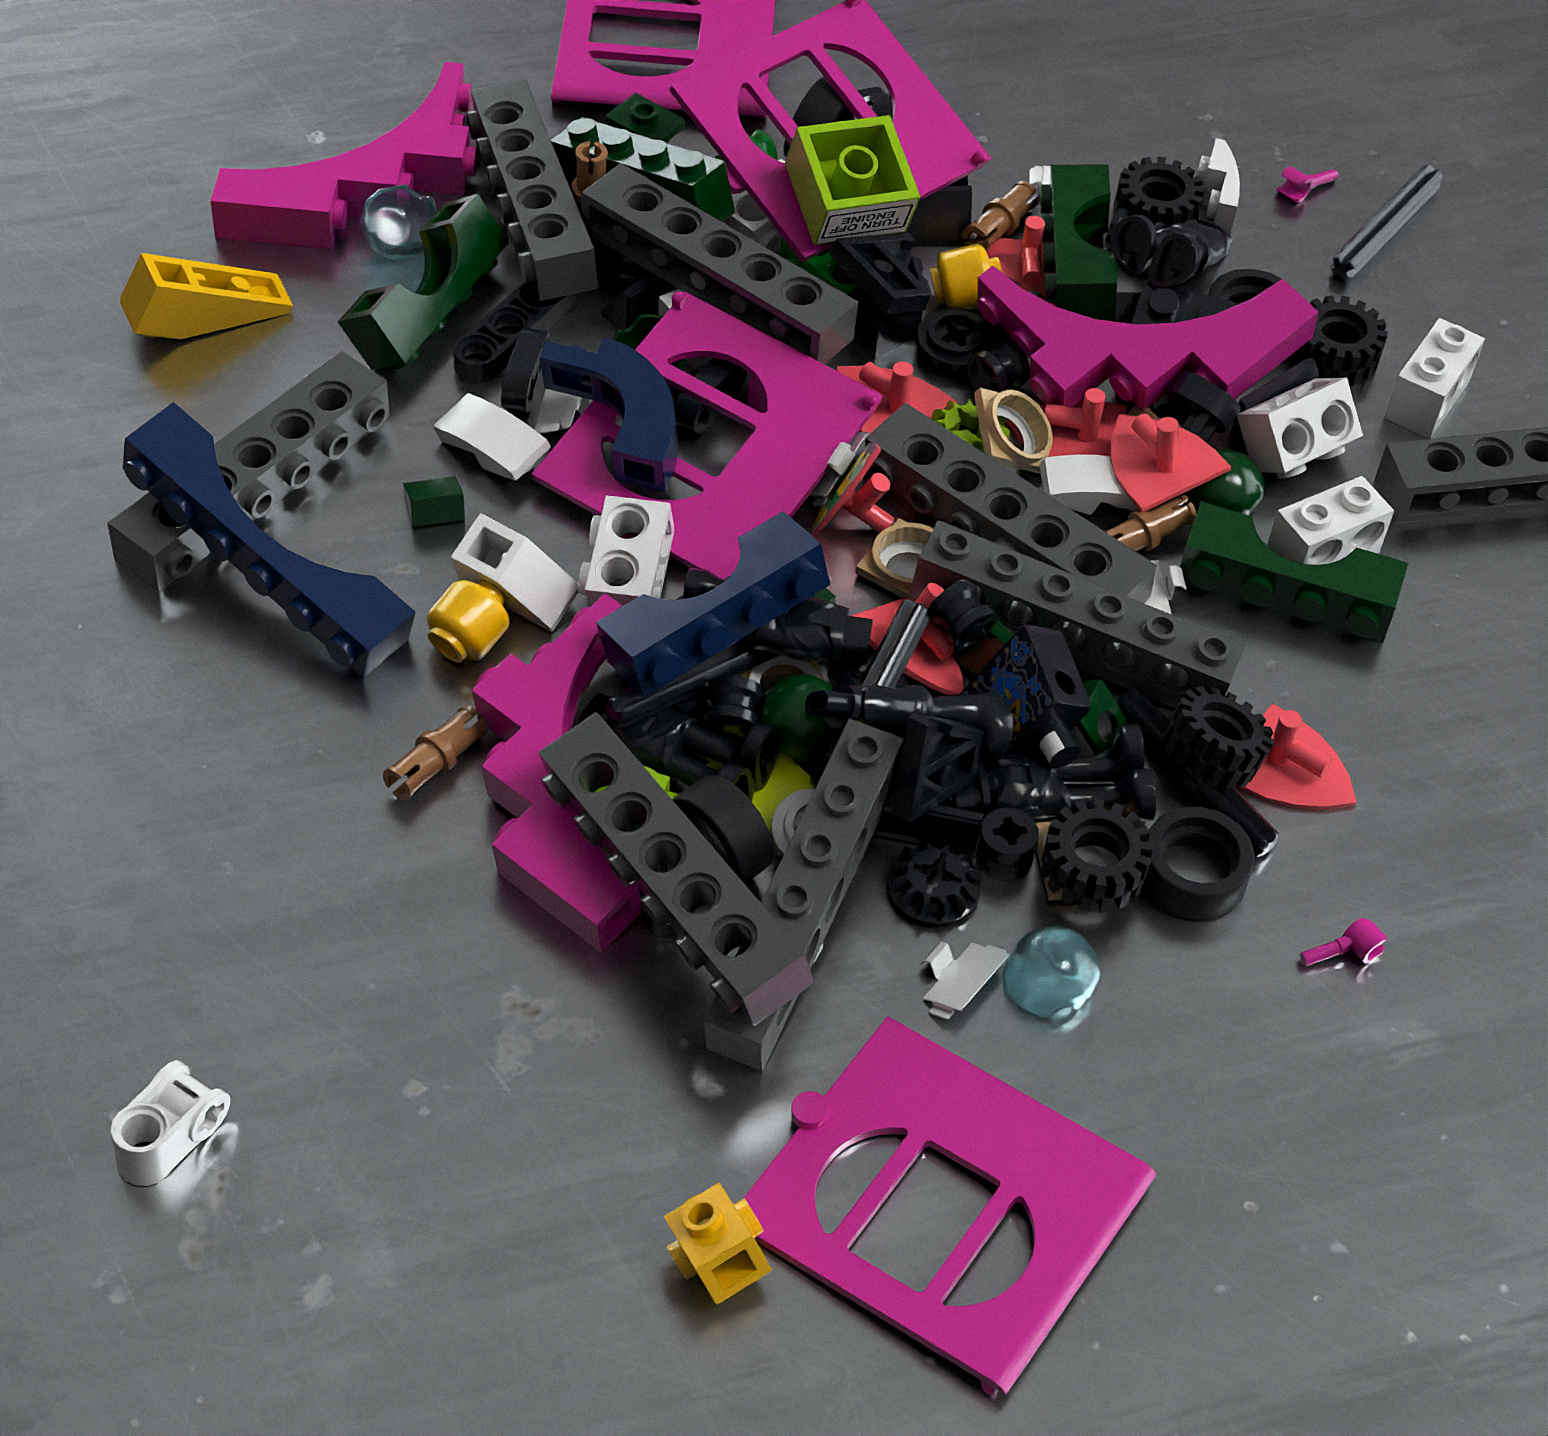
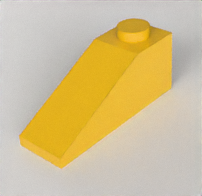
[119,253,293,339]

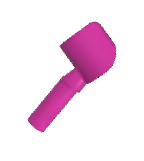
[1276,166,1338,203]
[1300,918,1387,966]

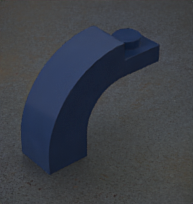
[539,337,678,493]

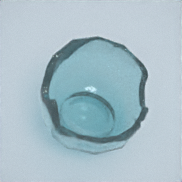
[359,184,437,260]
[1002,926,1101,1018]

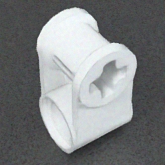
[111,1060,231,1186]

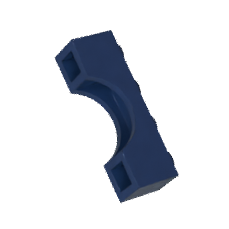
[596,511,830,698]

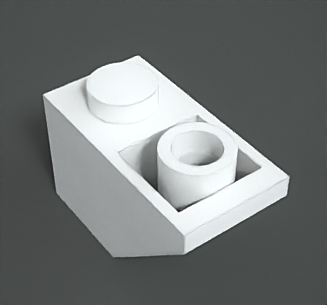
[451,513,579,633]

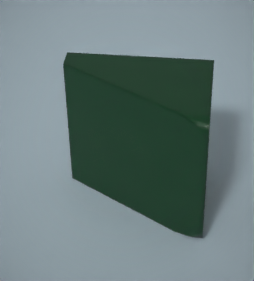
[403,476,465,527]

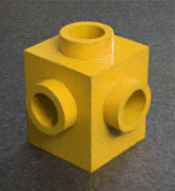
[664,1182,772,1305]

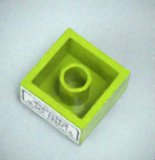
[785,115,921,245]

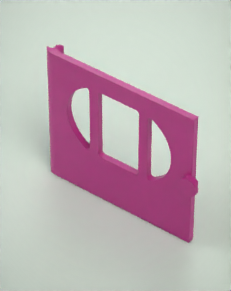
[550,0,775,120]
[669,0,992,263]
[532,291,882,579]
[743,1016,1156,1395]

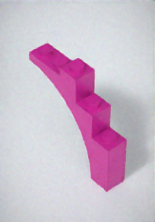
[210,62,478,249]
[977,266,1319,412]
[472,593,641,953]

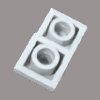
[1197,138,1240,234]
[433,393,551,481]
[1039,455,1148,515]

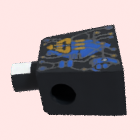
[959,624,1091,768]

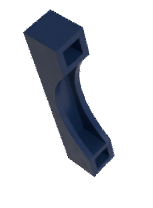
[123,402,416,679]

